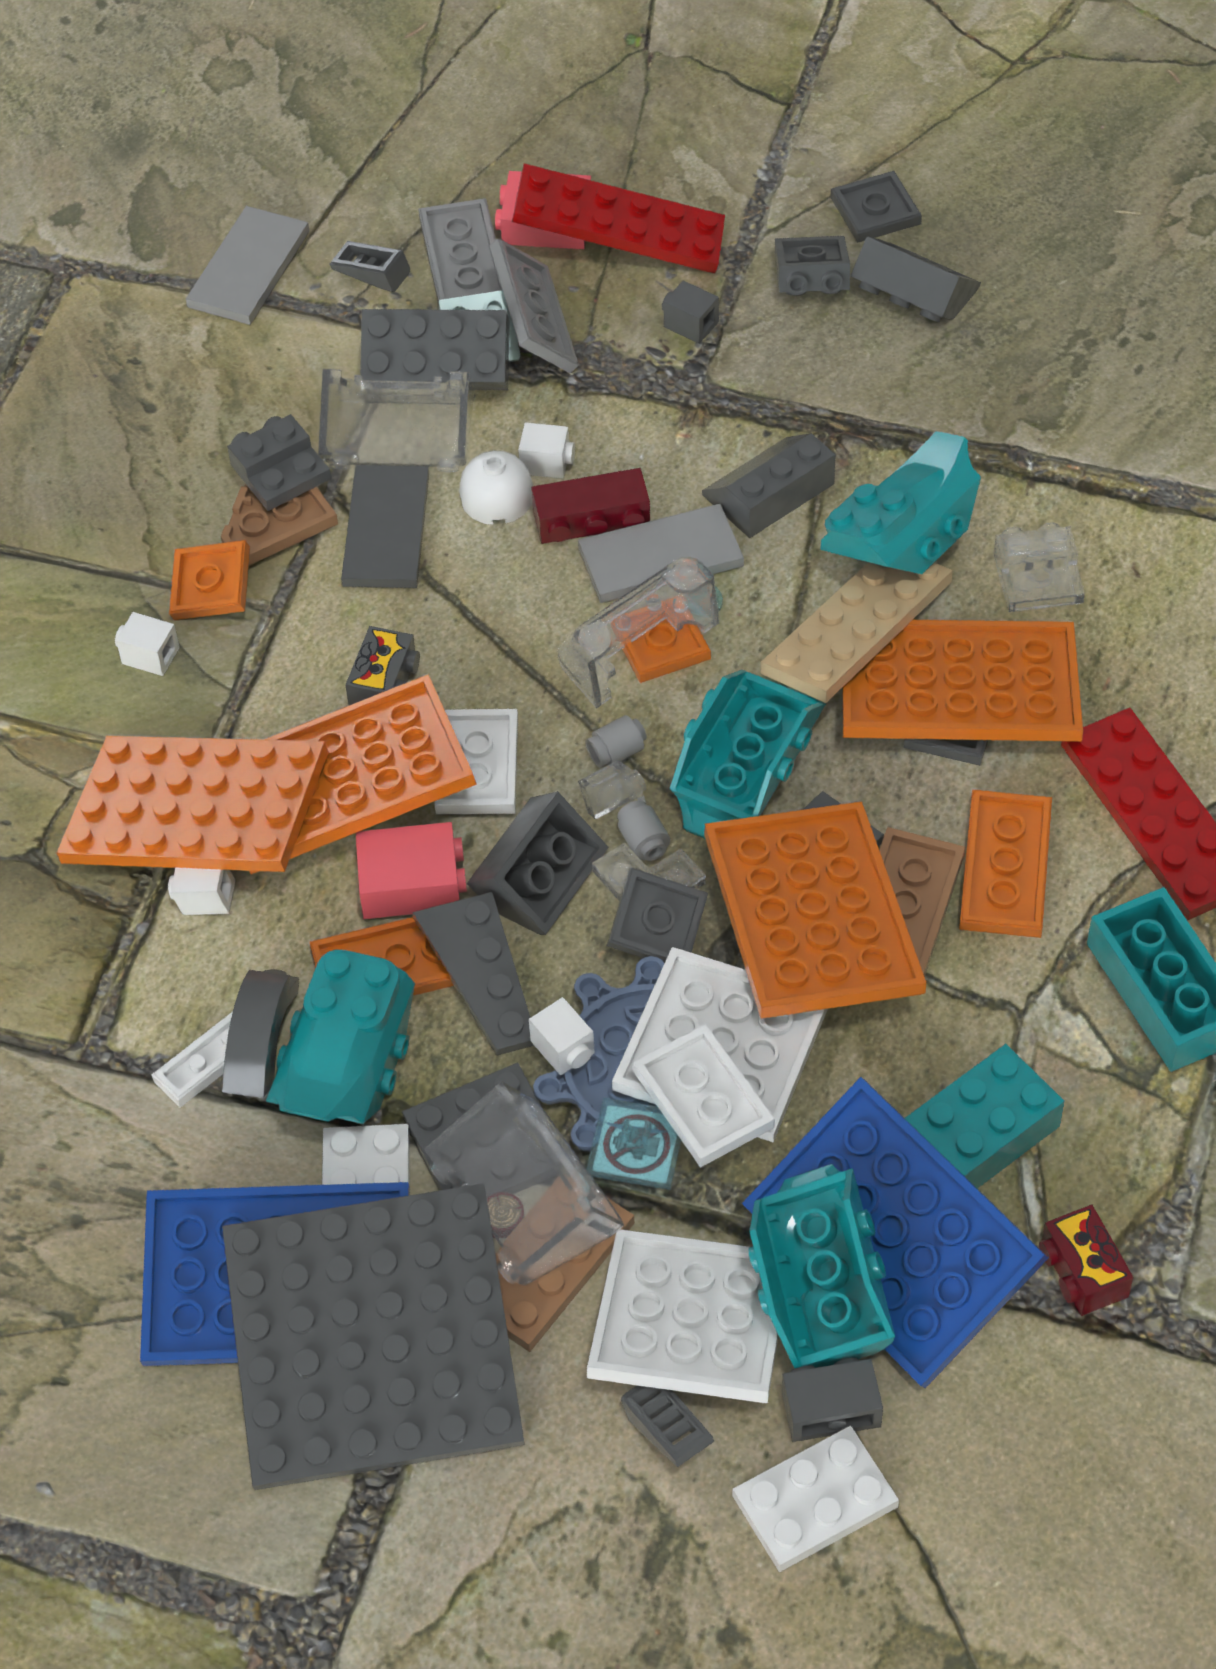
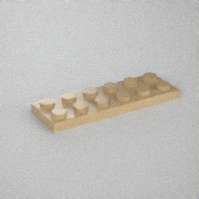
[760,562,953,703]

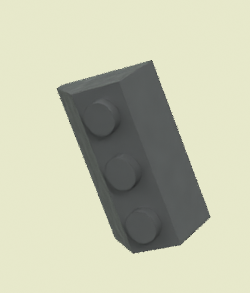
[850,236,981,322]
[702,433,836,538]
[466,791,609,935]

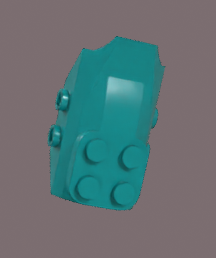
[820,431,981,574]
[669,669,826,839]
[266,949,415,1124]
[748,1164,895,1369]

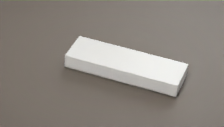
[152,1012,233,1108]

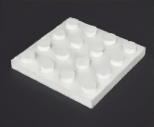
[612,947,828,1142]
[587,1229,778,1403]

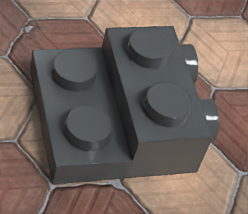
[775,236,850,296]
[227,414,332,511]

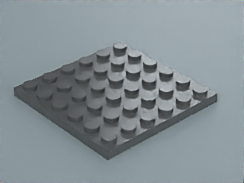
[222,1183,525,1490]

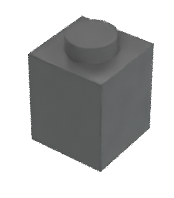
[662,281,719,344]

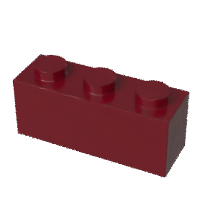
[531,468,650,544]

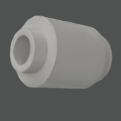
[585,715,647,768]
[617,800,670,861]

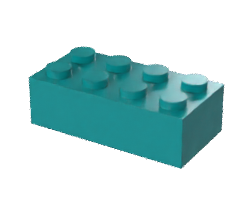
[1087,887,1216,1072]
[905,1044,1065,1189]

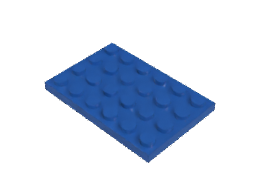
[742,1077,1049,1389]
[140,1182,410,1366]

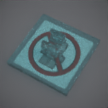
[585,1097,681,1190]

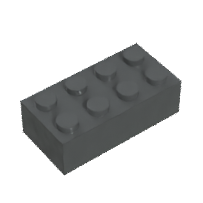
[360,309,510,390]

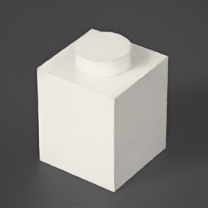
[518,423,575,479]
[115,612,179,676]
[168,868,236,915]
[529,997,594,1076]

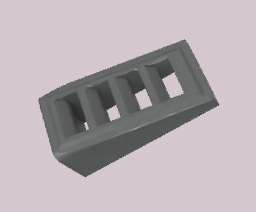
[330,241,410,292]
[621,1385,714,1467]

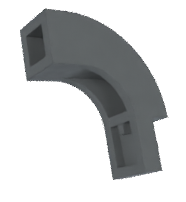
[222,969,299,1098]

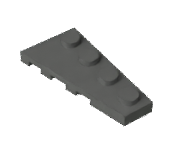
[413,892,534,1055]

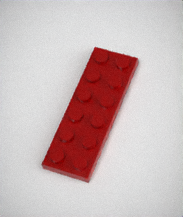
[512,163,725,274]
[1061,707,1216,921]

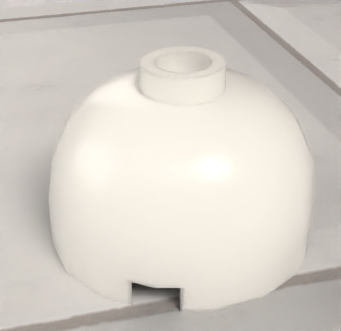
[459,450,533,524]

